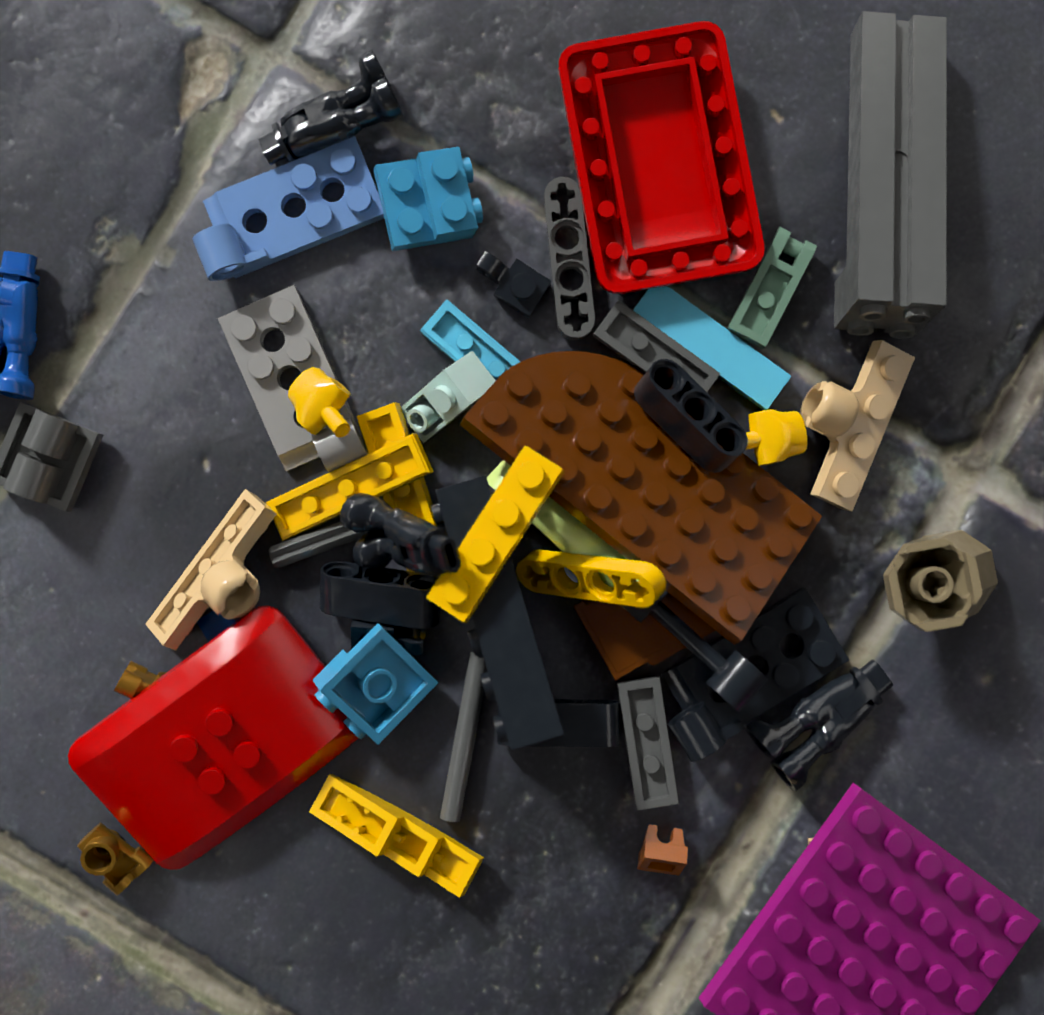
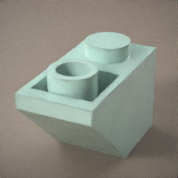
[401,351,496,443]

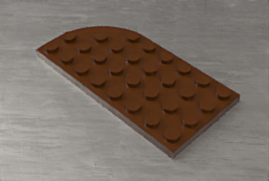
[460,351,822,645]

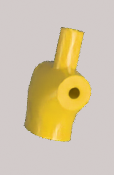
[288,367,351,438]
[746,409,808,466]

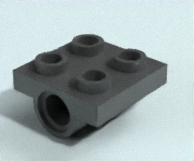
[0,402,104,512]

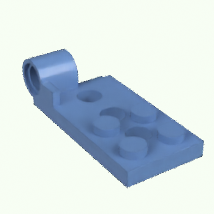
[192,136,384,281]

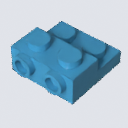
[374,147,483,251]
[313,623,438,745]

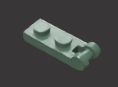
[727,227,817,349]

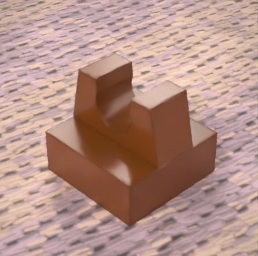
[637,824,688,876]

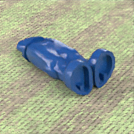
[0,251,40,400]

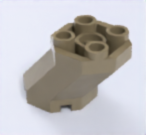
[883,530,998,632]

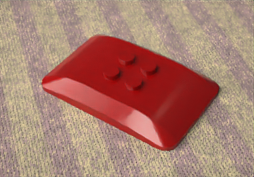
[558,21,765,294]
[68,605,358,870]

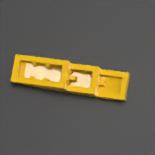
[309,774,484,898]

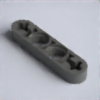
[544,177,595,341]

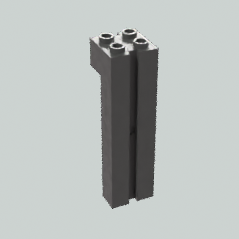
[834,11,947,339]

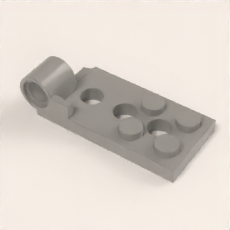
[217,285,368,472]

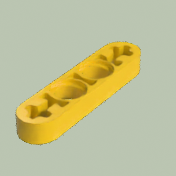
[516,549,666,608]

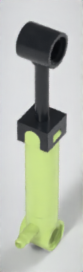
[487,460,768,713]

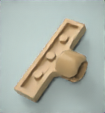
[800,340,915,511]
[145,489,277,651]

